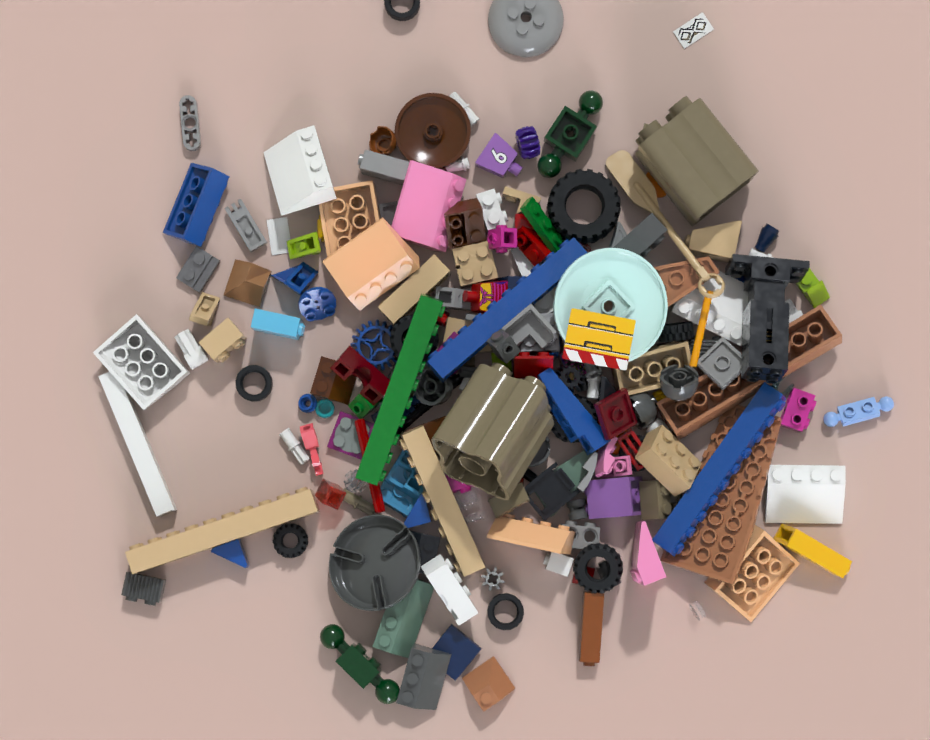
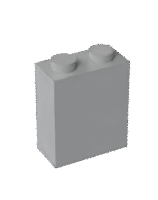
[358,150,409,185]

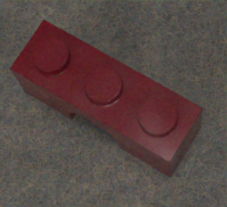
[330,345,390,406]

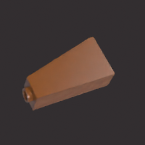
[579,591,604,666]

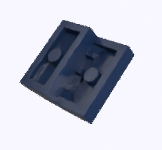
[432,624,482,681]

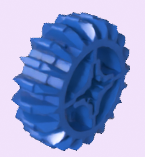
[351,320,397,371]

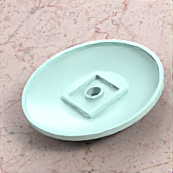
[553,248,668,362]

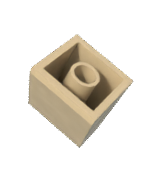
[684,221,742,263]

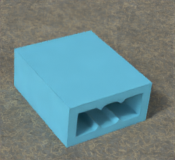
[251,308,305,340]

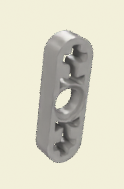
[179,95,201,151]

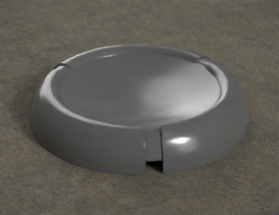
[329,514,421,611]

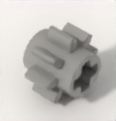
[481,567,505,591]

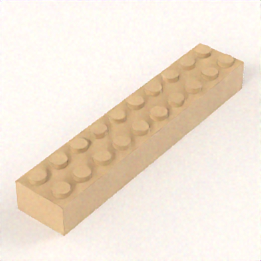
[125,487,320,574]

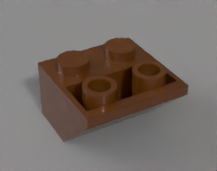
[444,198,486,249]

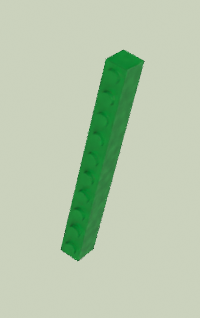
[355,294,446,486]

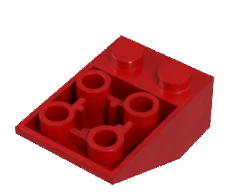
[513,352,554,380]

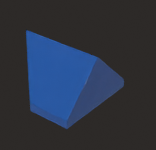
[271,262,318,296]

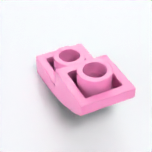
[595,437,618,477]
[601,455,632,478]

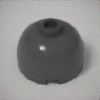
[660,365,699,401]
[414,367,453,406]
[629,392,657,430]

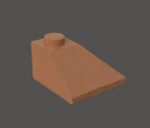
[462,656,515,712]

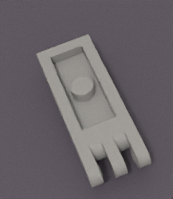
[224,199,267,252]

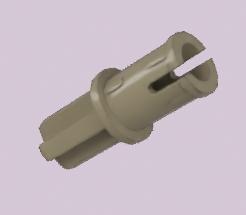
[339,488,375,515]

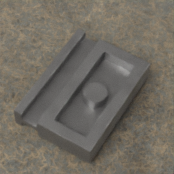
[176,246,220,293]

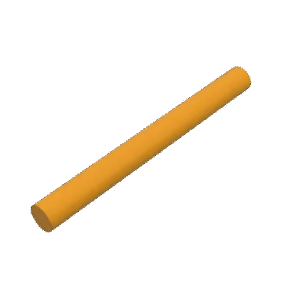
[689,290,713,367]

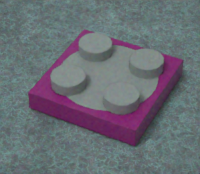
[327,411,374,460]

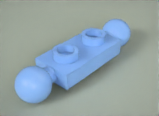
[823,396,894,427]

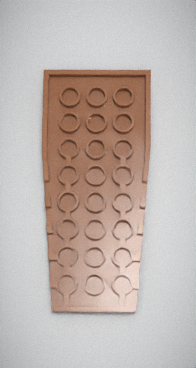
[660,405,782,586]

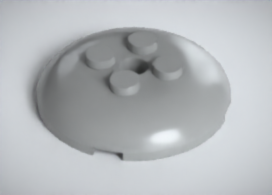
[488,0,564,57]

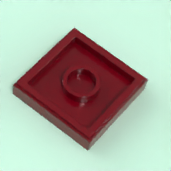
[594,388,638,440]

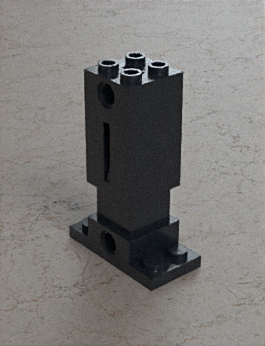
[725,254,810,384]

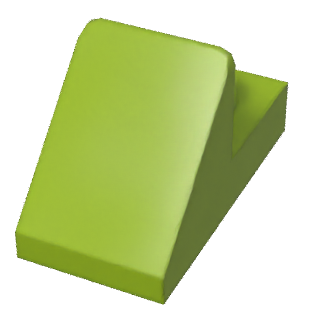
[286,232,321,260]
[796,268,830,308]

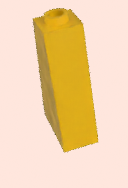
[773,523,852,578]

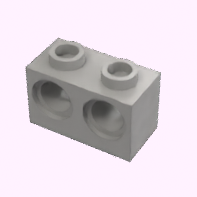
[561,520,600,549]

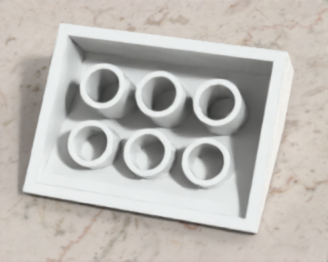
[263,125,337,216]
[671,271,748,346]
[93,314,190,410]
[765,465,846,524]

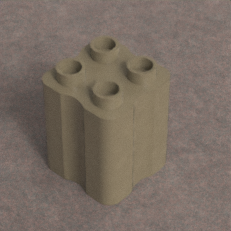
[635,96,759,227]
[431,363,554,500]

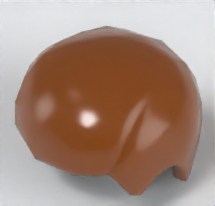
[369,126,397,156]

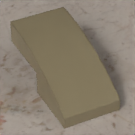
[488,482,530,519]

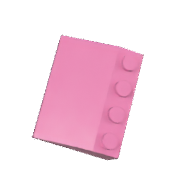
[391,160,467,252]
[630,521,666,585]

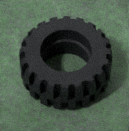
[547,169,621,244]

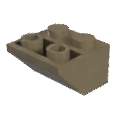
[639,480,683,520]

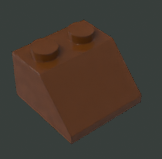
[310,356,357,405]

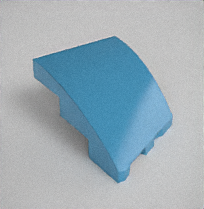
[380,450,424,517]

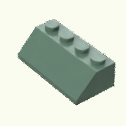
[372,579,434,658]

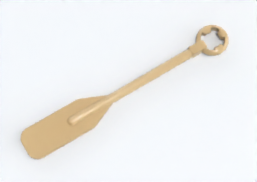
[606,150,725,298]

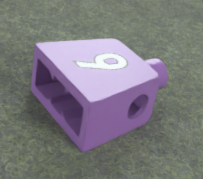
[475,133,523,178]

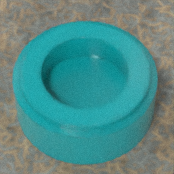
[315,399,335,418]

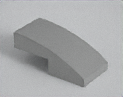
[576,452,598,492]

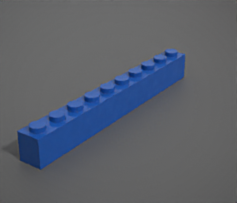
[427,237,588,383]
[652,382,786,556]

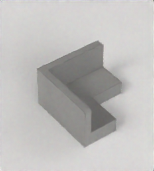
[501,304,557,350]

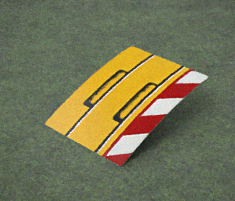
[562,308,636,370]

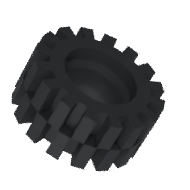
[659,322,694,342]
[273,523,308,558]

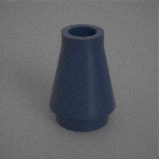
[755,223,779,253]

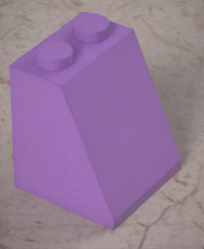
[584,476,643,519]

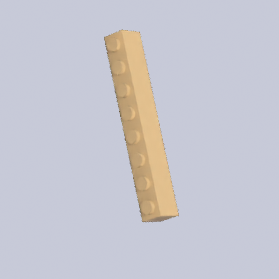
[399,425,485,577]

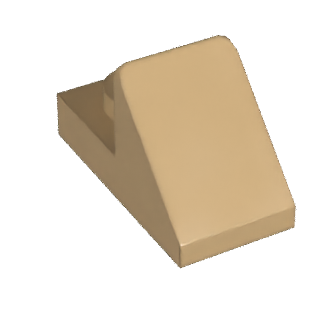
[502,186,541,214]
[189,292,220,326]

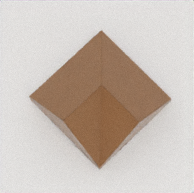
[224,259,272,307]

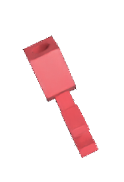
[300,423,324,476]

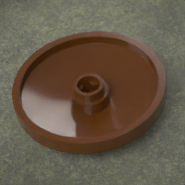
[395,93,471,169]

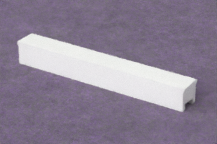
[98,372,177,517]

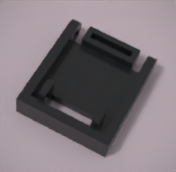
[525,462,580,521]

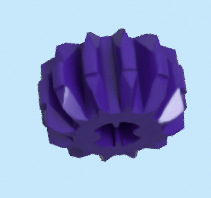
[515,126,540,159]

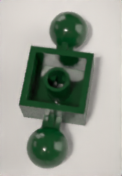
[537,90,603,178]
[320,624,400,704]

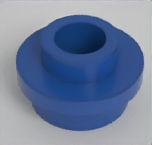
[298,394,317,413]

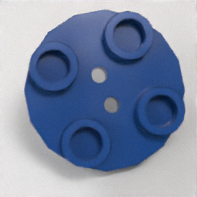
[298,287,336,322]

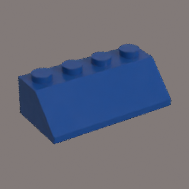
[163,163,230,247]

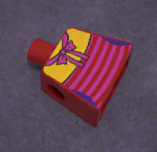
[462,281,508,314]

